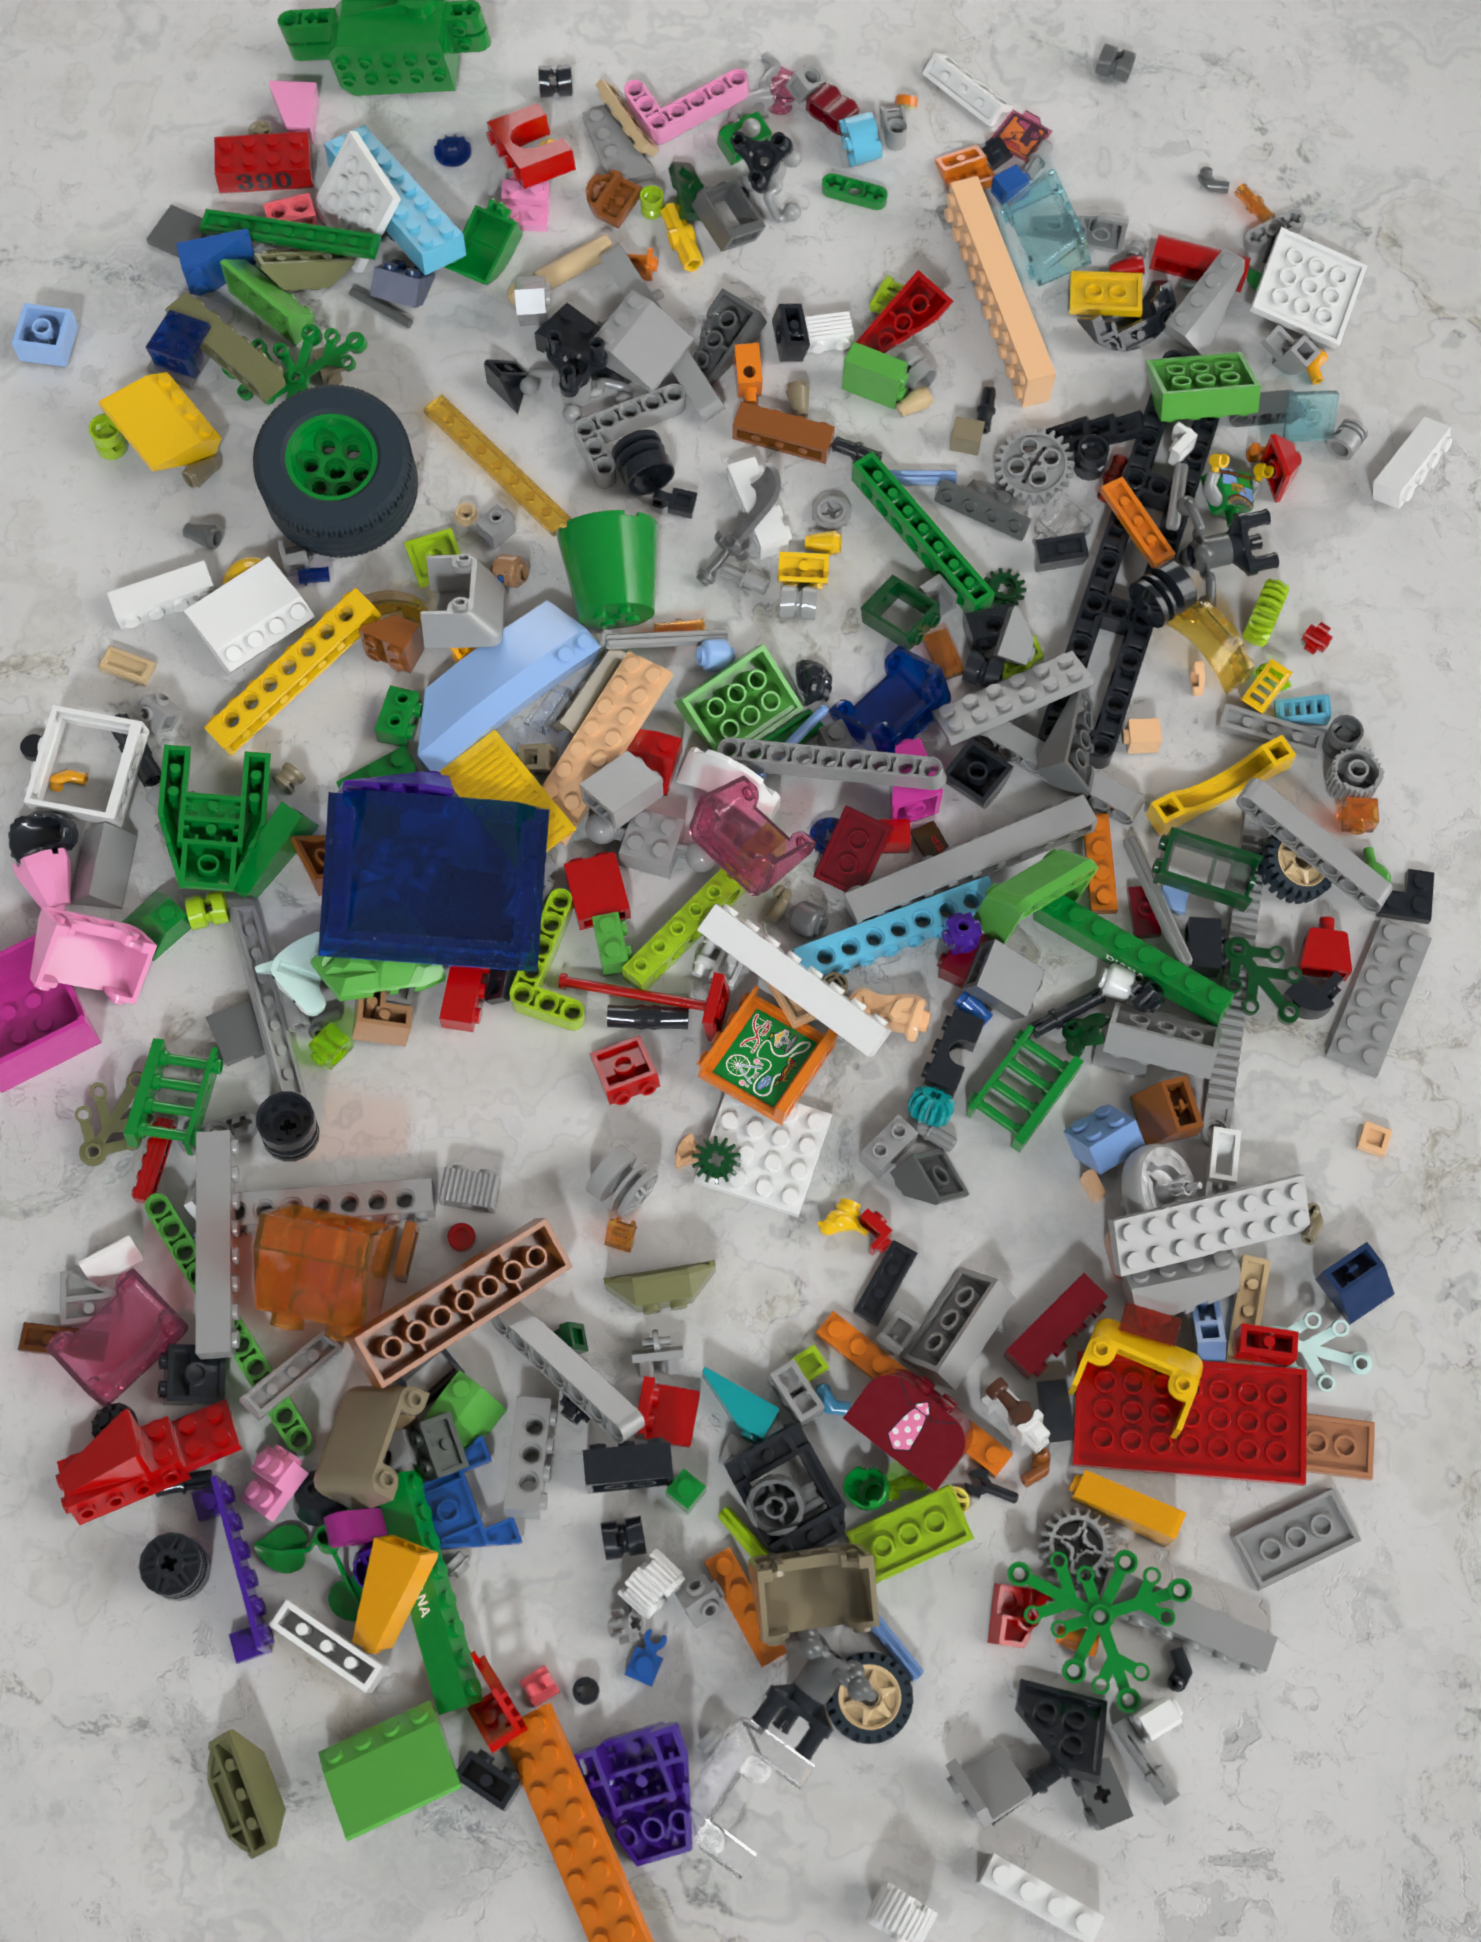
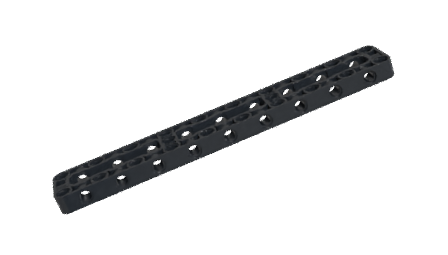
[1037,350,1220,769]

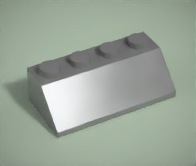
[1103,1002,1222,1079]
[900,1267,1015,1390]

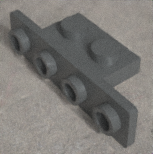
[934,479,1031,541]

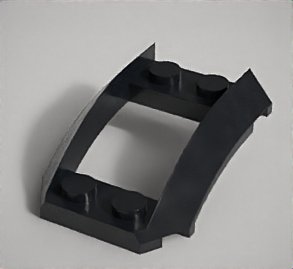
[723,1421,847,1553]

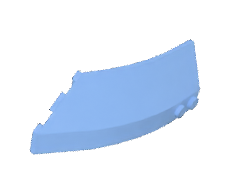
[417,600,601,772]

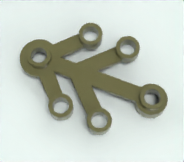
[75,1071,155,1166]

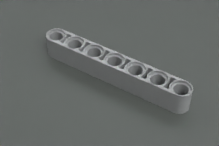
[975,722,1144,825]
[1236,778,1392,912]
[491,1301,645,1443]

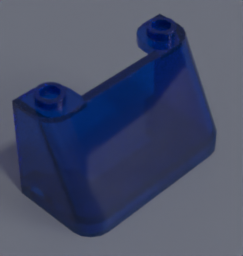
[829,645,951,753]

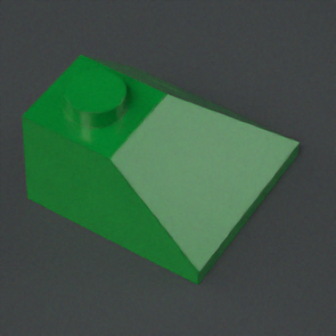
[122,890,191,962]

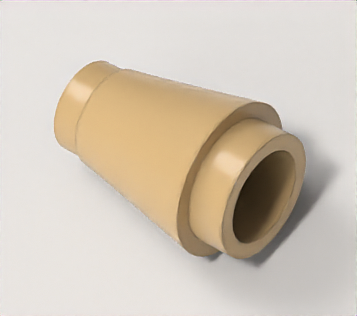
[896,385,934,418]

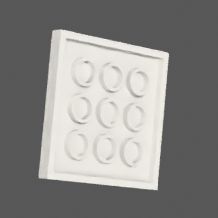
[313,131,401,273]
[1249,227,1368,349]
[694,1093,833,1218]

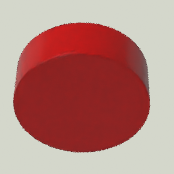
[447,1223,476,1252]

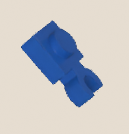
[625,1629,667,1687]

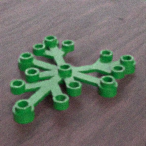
[222,324,367,405]
[1007,1550,1192,1713]

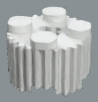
[617,1548,686,1620]
[865,1880,938,1942]

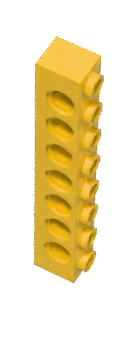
[204,587,382,756]

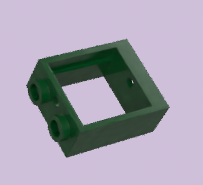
[860,574,941,652]

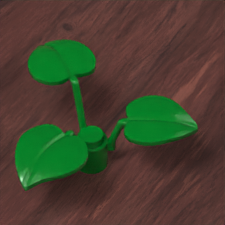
[254,1505,380,1622]

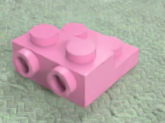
[501,176,551,232]
[240,1444,309,1522]

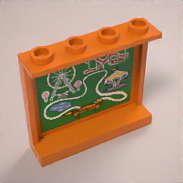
[697,985,838,1126]

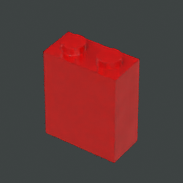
[564,852,631,930]

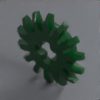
[984,568,1027,607]
[692,1136,741,1185]

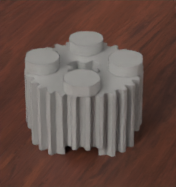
[1325,745,1385,806]

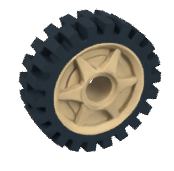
[1258,834,1332,904]
[825,1652,914,1744]

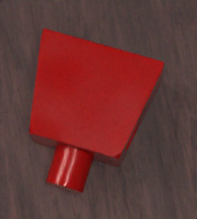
[1295,916,1352,981]

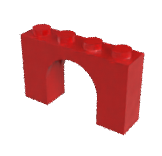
[486,103,576,189]

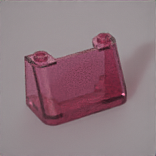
[689,775,816,896]
[45,1267,189,1406]

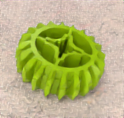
[1243,578,1290,647]

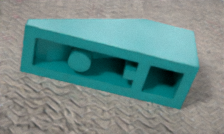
[702,1367,780,1444]

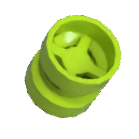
[640,185,664,220]

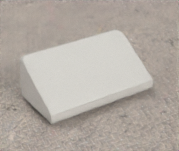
[78,1235,143,1285]

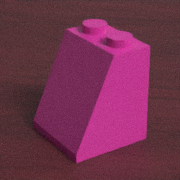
[889,738,943,823]

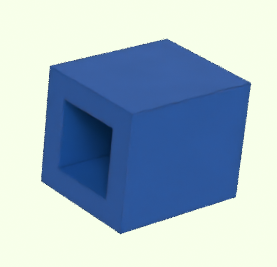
[991,164,1030,208]

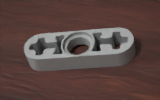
[1243,209,1306,253]
[178,1111,258,1156]

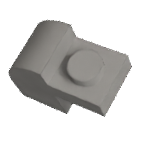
[1260,324,1321,375]

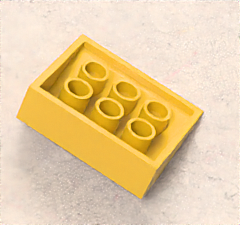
[98,372,222,472]

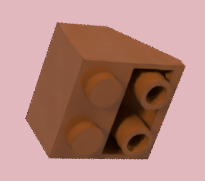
[359,615,425,673]
[1129,1075,1204,1145]

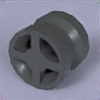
[801,1482,825,1516]

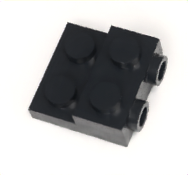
[157,1344,226,1406]

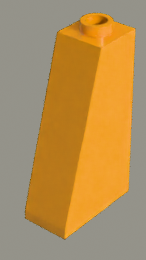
[1069,1469,1187,1547]
[352,1535,438,1654]

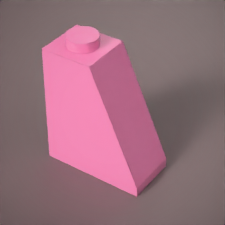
[269,81,319,143]

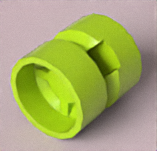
[88,414,128,460]
[185,891,230,931]

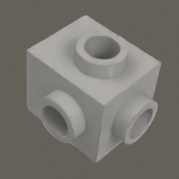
[134,692,182,735]
[675,1574,726,1629]

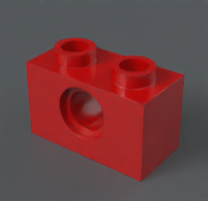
[1232,1323,1299,1367]

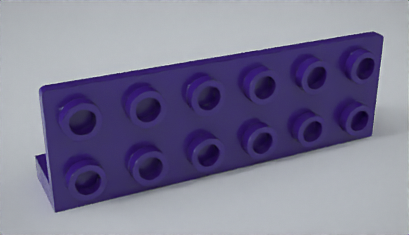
[191,1475,275,1664]

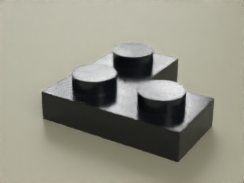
[1376,869,1435,924]

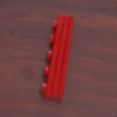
[131,1117,177,1204]

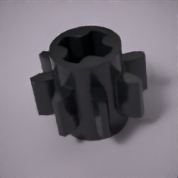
[1131,979,1165,1013]
[560,1395,591,1425]

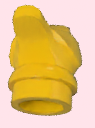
[817,1198,869,1236]

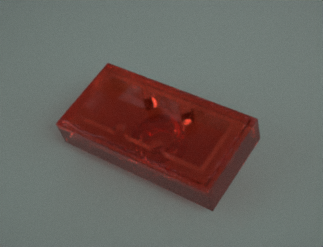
[1118,1302,1182,1347]

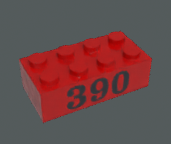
[214,131,314,194]

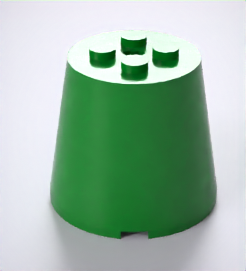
[557,510,658,630]

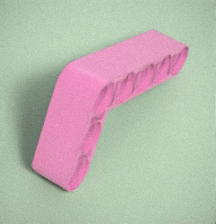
[624,69,749,144]

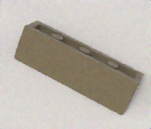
[550,647,626,735]

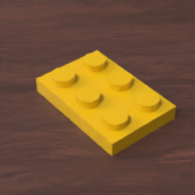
[1069,271,1143,317]

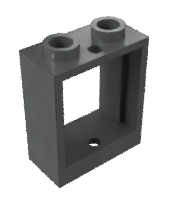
[691,180,766,252]

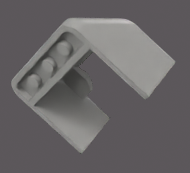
[420,553,505,648]

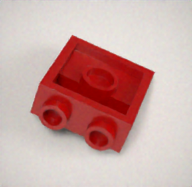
[589,1035,661,1105]

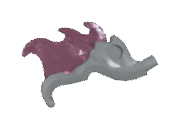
[727,54,805,125]

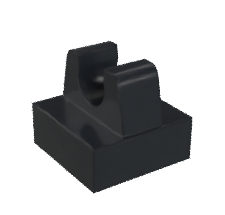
[981,135,1013,170]

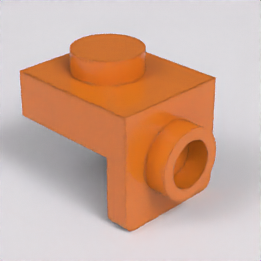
[627,248,658,281]

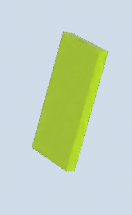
[845,1484,975,1584]

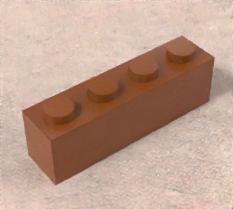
[732,401,835,464]

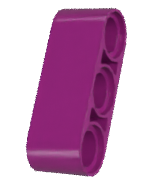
[323,1508,388,1548]

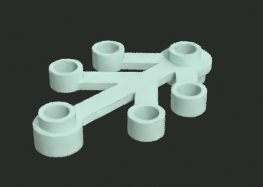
[1271,1311,1372,1392]

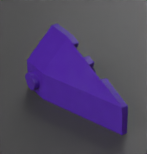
[338,771,454,814]

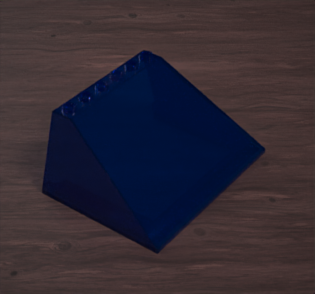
[318,789,550,972]

